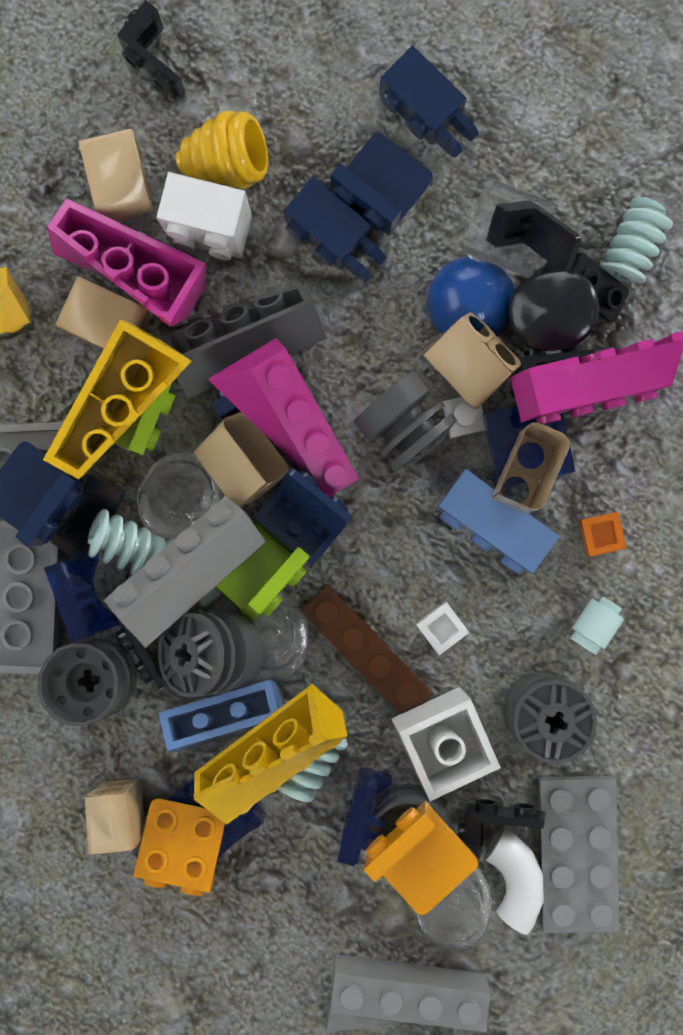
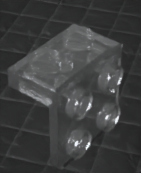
[460,177,558,277]

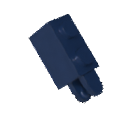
[379,45,479,158]
[283,176,387,283]

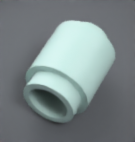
[570,596,625,655]

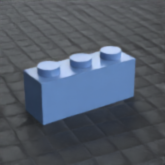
[436,469,560,575]
[158,680,283,752]

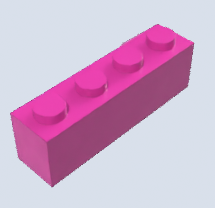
[47,198,206,327]
[510,331,683,425]
[208,338,359,497]

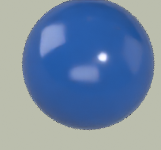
[427,256,515,337]

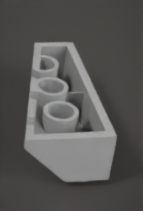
[103,496,266,648]
[326,954,491,1033]

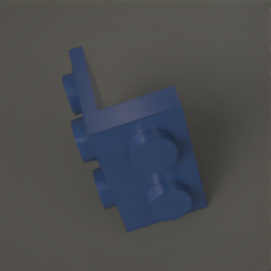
[330,133,433,236]
[0,441,86,546]
[253,468,352,568]

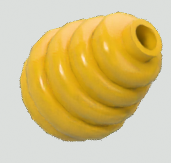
[176,110,269,190]

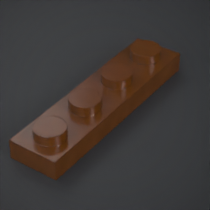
[301,584,433,714]

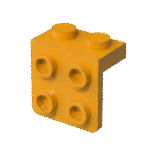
[133,798,225,896]
[363,801,478,915]

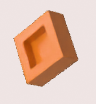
[578,512,627,557]

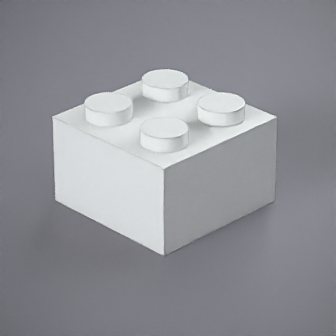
[156,172,252,260]
[391,687,501,802]

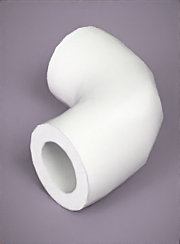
[484,826,544,935]

